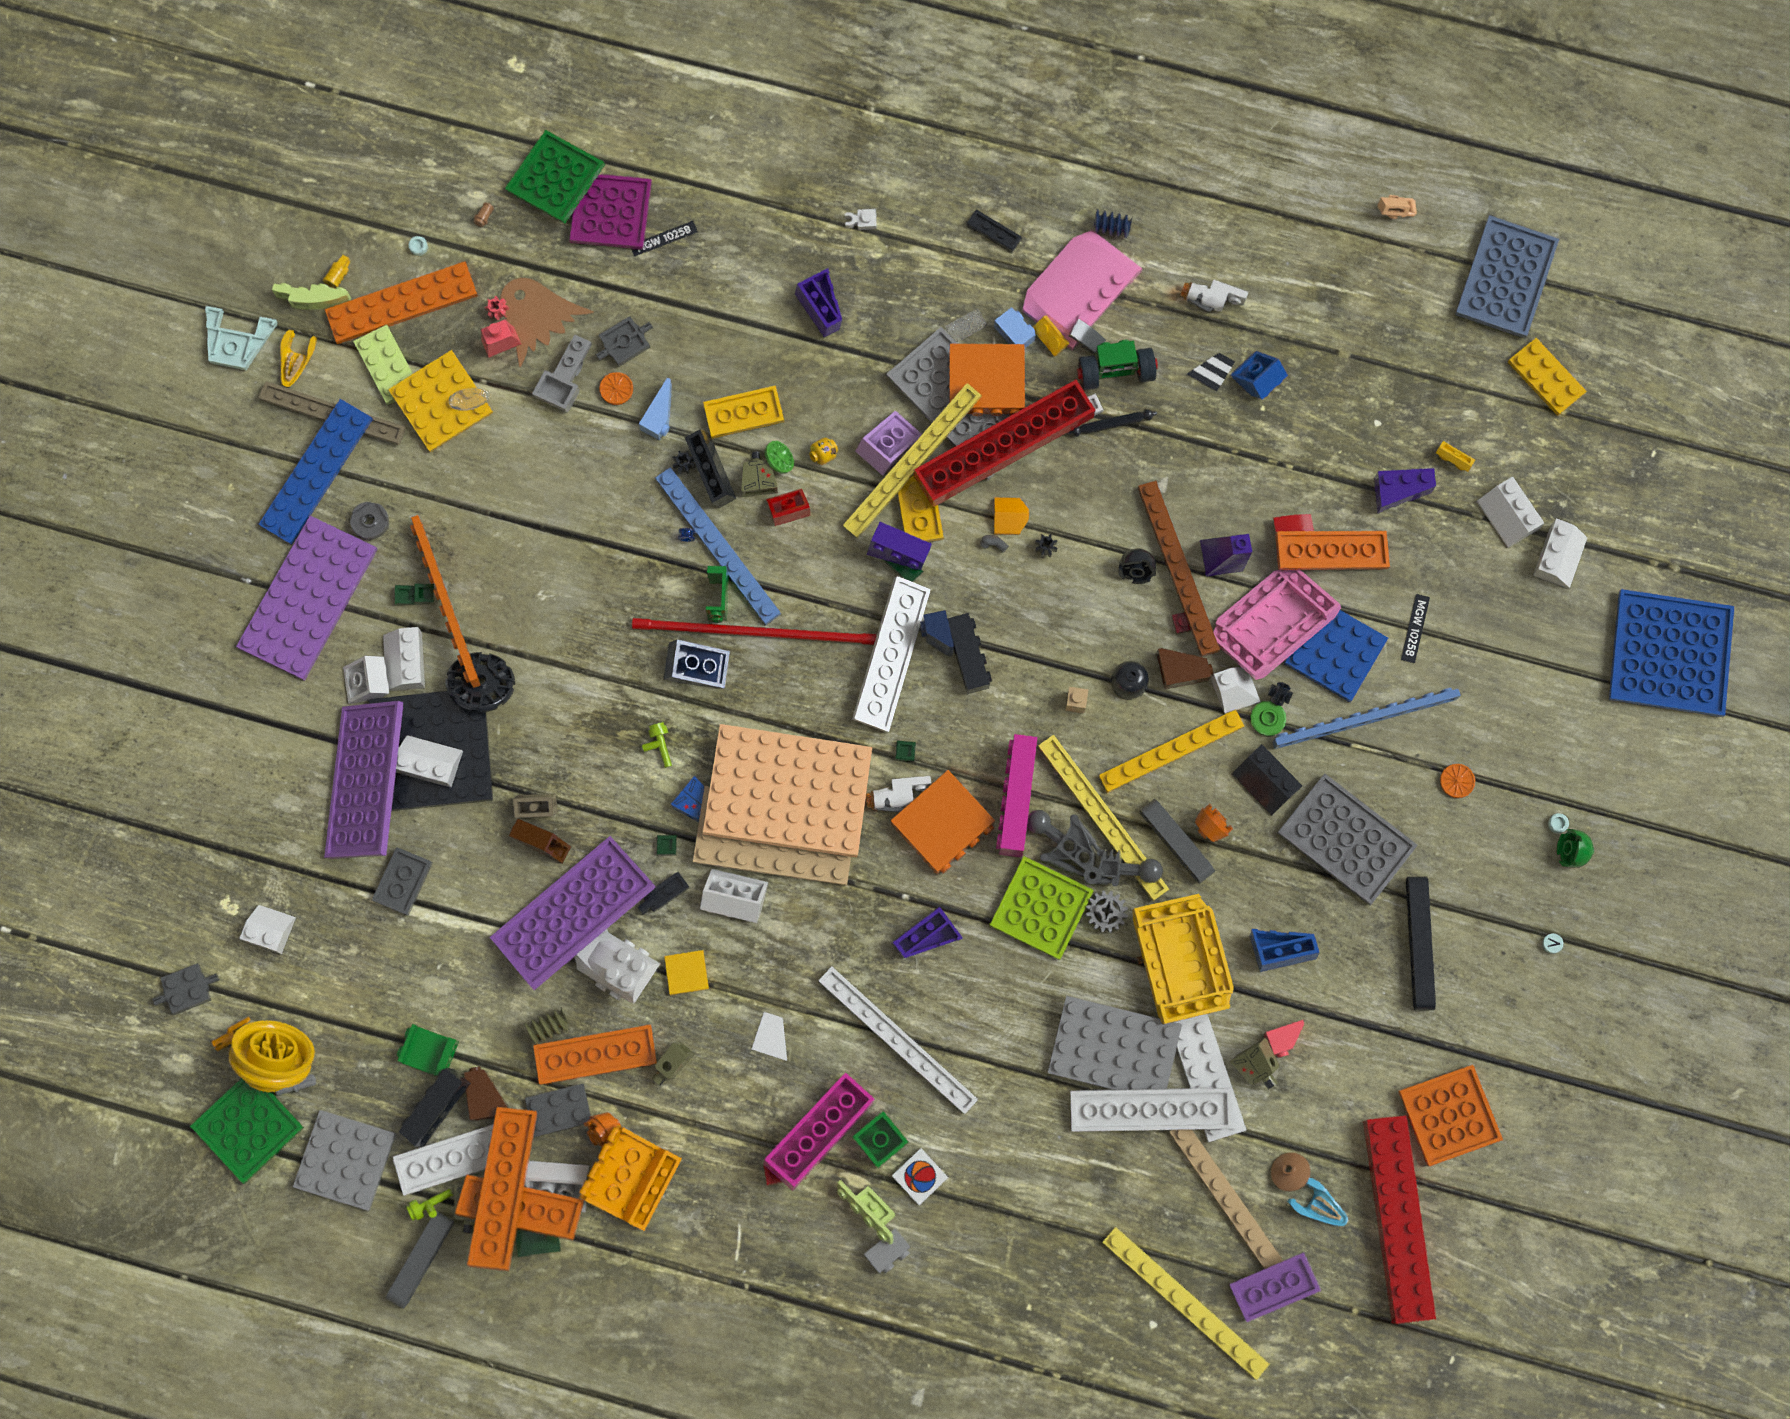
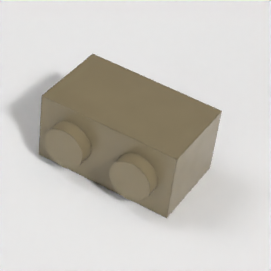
[513,793,557,818]

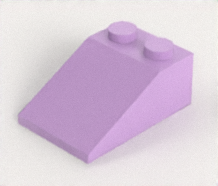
[855,411,922,476]

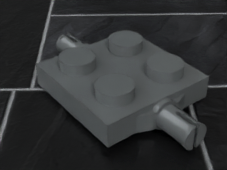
[596,316,653,367]
[153,963,220,1015]

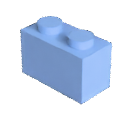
[994,307,1035,348]

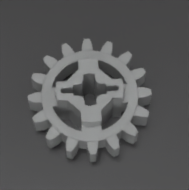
[1085,891,1128,934]

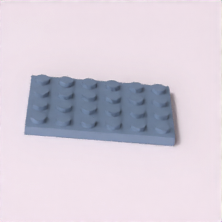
[1455,215,1559,339]

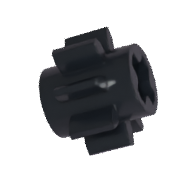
[672,450,695,474]
[1035,534,1058,558]
[1268,682,1293,706]

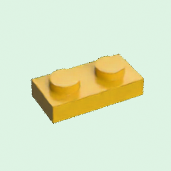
[1033,315,1070,356]
[1436,441,1475,472]

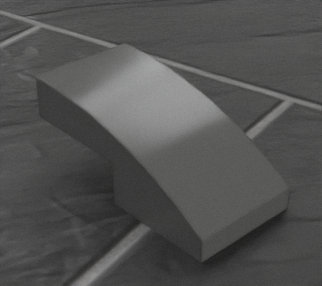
[1068,319,1106,355]

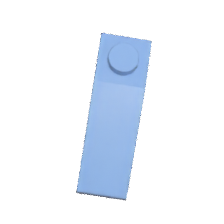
[639,378,672,441]

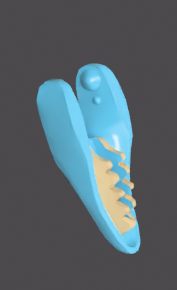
[1287,1178,1348,1226]

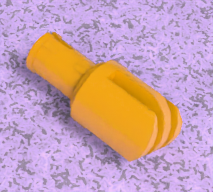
[212,1016,251,1052]

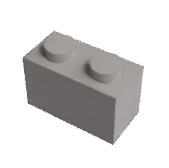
[864,1228,911,1274]

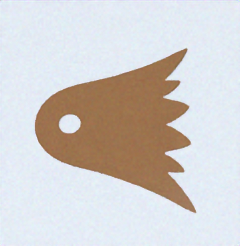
[501,278,594,367]

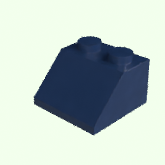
[920,610,954,657]

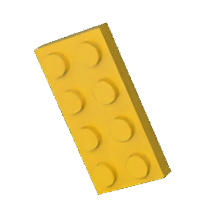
[1507,338,1587,416]
[703,385,784,439]
[898,475,944,542]

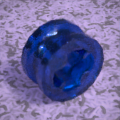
[678,528,695,542]

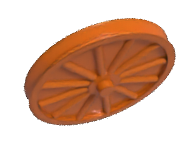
[599,372,633,405]
[1440,764,1475,798]

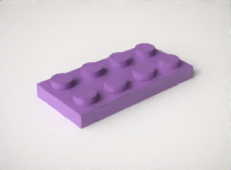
[1230,1252,1321,1322]

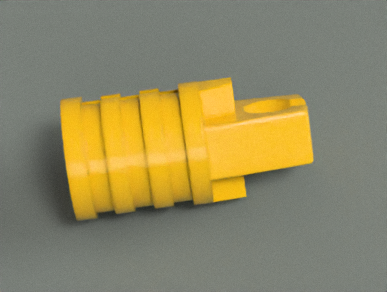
[323,255,350,289]

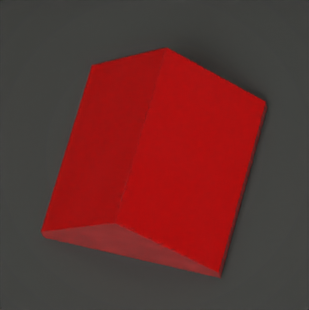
[766,489,811,526]

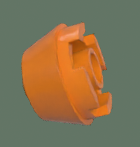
[1195,803,1233,842]
[584,1112,621,1150]

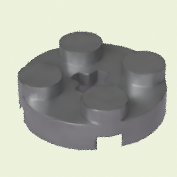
[350,502,389,540]

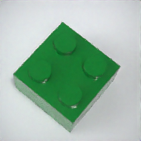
[853,1111,909,1169]

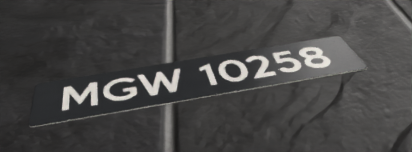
[631,221,698,257]
[1401,594,1430,663]

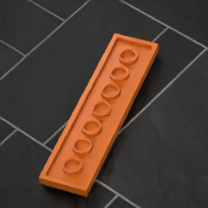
[325,261,478,345]
[467,1107,538,1271]

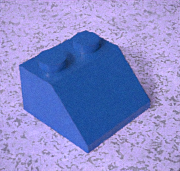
[1231,351,1288,400]

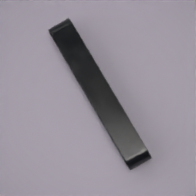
[1406,876,1436,1011]

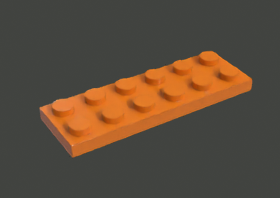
[1275,531,1390,570]
[533,1024,657,1085]
[455,1175,584,1241]

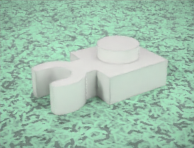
[845,209,877,230]

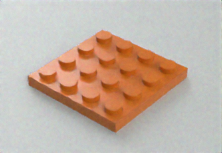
[1398,1065,1503,1167]

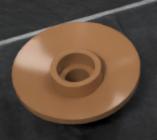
[1271,1152,1311,1192]

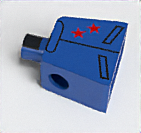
[671,776,704,822]

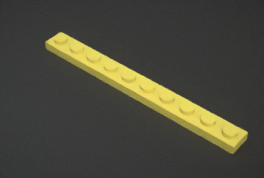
[843,383,982,538]
[1038,735,1169,901]
[1102,1227,1270,1380]

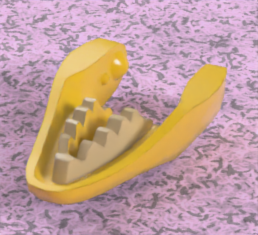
[280,330,317,387]

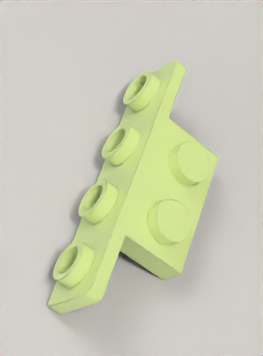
[837,1180,895,1245]

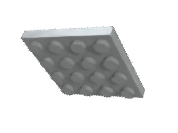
[293,1110,396,1211]

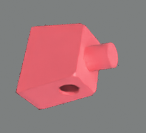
[481,320,521,357]

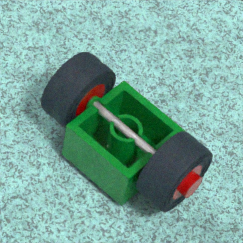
[1077,340,1158,390]

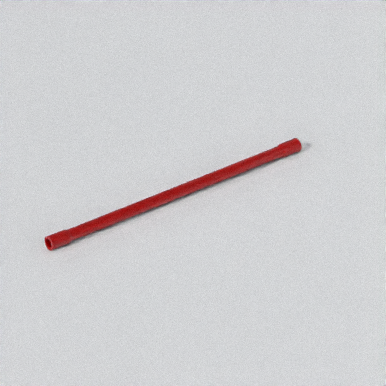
[632,618,877,645]

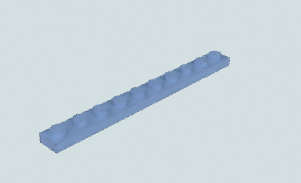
[655,467,781,625]
[1272,688,1461,749]

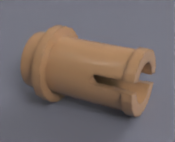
[474,202,494,227]

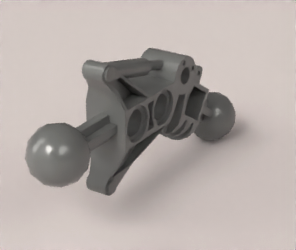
[1027,810,1163,886]

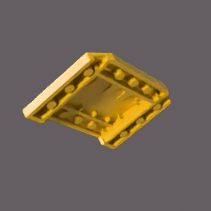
[1132,894,1234,1024]

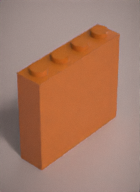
[949,344,1025,416]
[891,770,995,875]

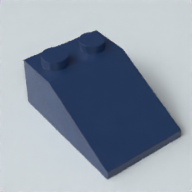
[663,640,730,689]

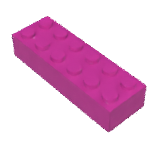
[996,734,1037,858]
[763,1072,875,1191]

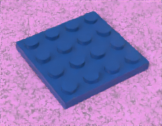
[1284,610,1388,703]

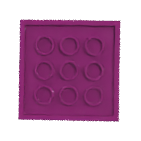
[570,174,652,250]

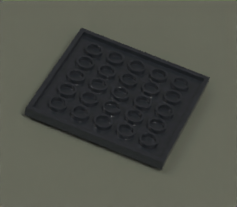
[369,690,493,811]

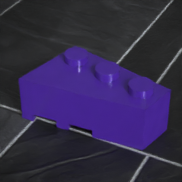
[795,268,842,338]
[1374,468,1436,514]
[866,522,932,570]
[891,907,963,958]

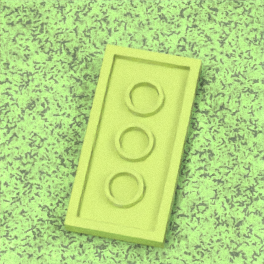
[354,325,413,405]

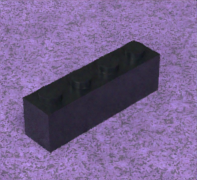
[685,429,737,507]
[948,613,992,694]
[398,1068,471,1147]

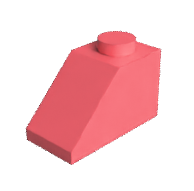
[1263,1020,1305,1058]

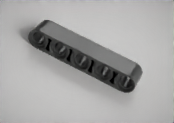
[1139,799,1215,884]
[386,1211,455,1309]

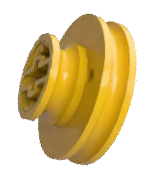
[228,1020,315,1092]

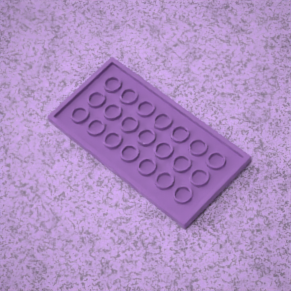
[236,516,378,681]
[324,701,403,859]
[490,836,655,990]

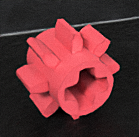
[485,296,509,321]

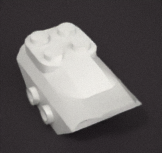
[574,931,660,1004]

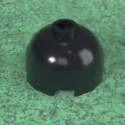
[1118,548,1156,584]
[1110,661,1149,700]

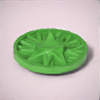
[765,441,794,474]
[1250,701,1286,736]

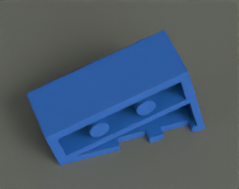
[1249,929,1320,972]

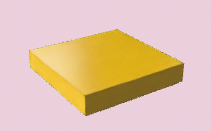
[664,950,709,996]

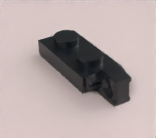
[638,872,690,915]

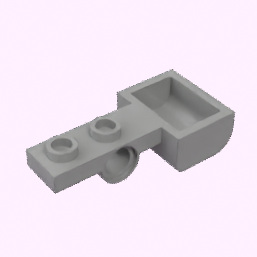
[532,334,592,412]

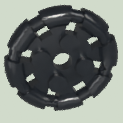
[445,652,515,713]

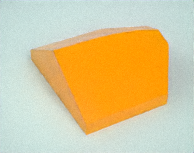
[994,497,1029,535]

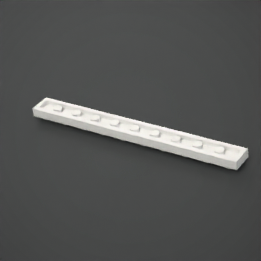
[819,966,978,1115]

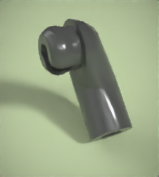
[980,535,1009,553]

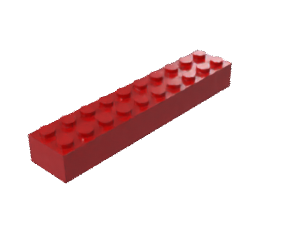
[914,380,1096,507]
[1363,1115,1436,1324]

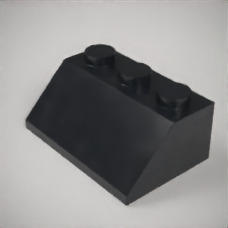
[1232,744,1302,816]

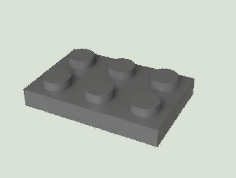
[372,847,433,916]
[525,1084,591,1137]

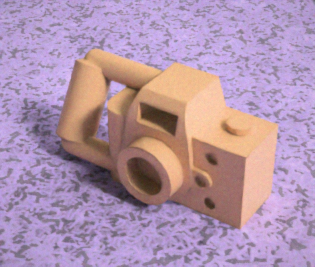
[1377,195,1417,219]

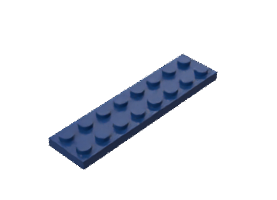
[258,399,373,545]

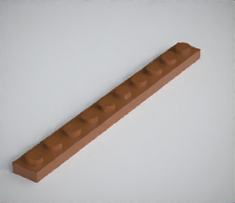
[1138,481,1220,657]

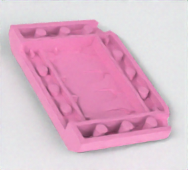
[1022,230,1142,351]
[1213,570,1341,680]

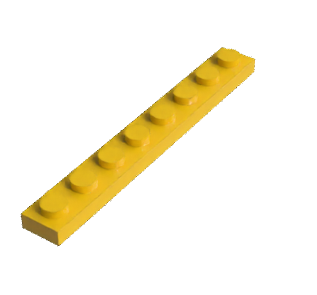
[1099,709,1244,793]

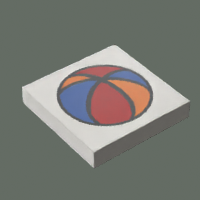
[892,1149,948,1205]

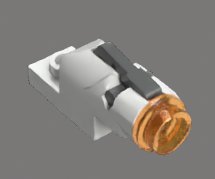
[1180,280,1248,313]
[866,776,931,812]

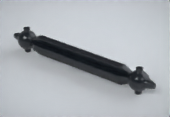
[1067,409,1157,437]

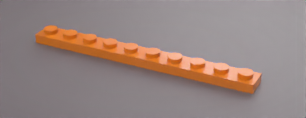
[410,515,481,688]

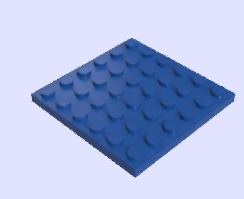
[1609,589,1735,717]

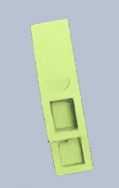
[272,283,351,310]

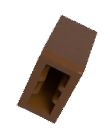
[1156,648,1213,690]
[509,819,571,864]
[464,1067,509,1121]

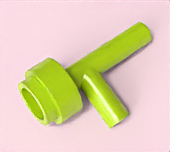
[642,722,672,768]
[406,1189,453,1221]

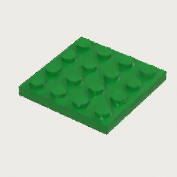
[505,130,605,224]
[190,1078,305,1184]

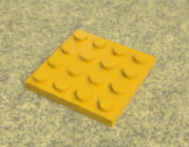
[388,350,493,452]

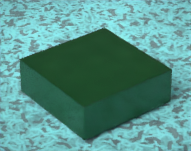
[895,741,916,762]
[657,835,677,856]

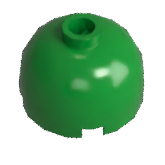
[1556,829,1594,868]

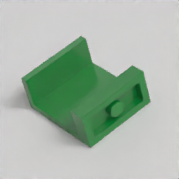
[706,566,729,623]
[397,1024,459,1076]

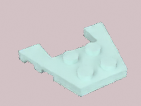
[205,306,278,370]

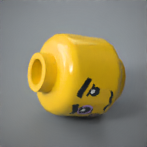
[809,437,838,465]

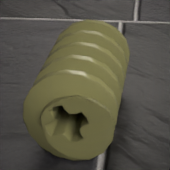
[525,1007,569,1044]

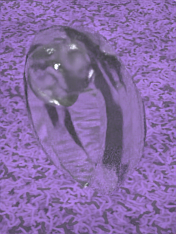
[448,388,491,411]

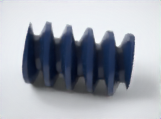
[1093,209,1133,239]

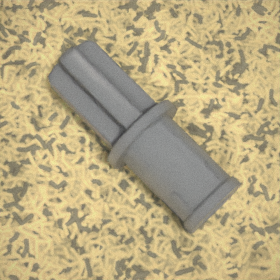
[276,1074,316,1096]

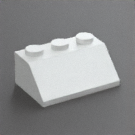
[1477,477,1544,548]
[1533,519,1587,589]
[383,627,425,691]
[396,736,463,787]
[700,869,768,923]
[525,1161,589,1212]

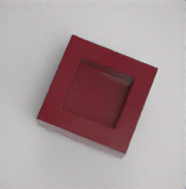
[1171,612,1191,635]

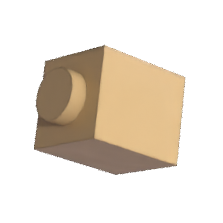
[1065,687,1088,713]

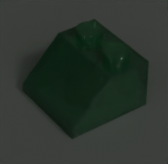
[515,1229,561,1258]

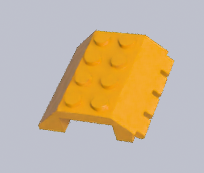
[579,1125,682,1231]

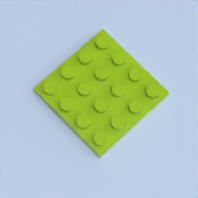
[990,856,1094,961]

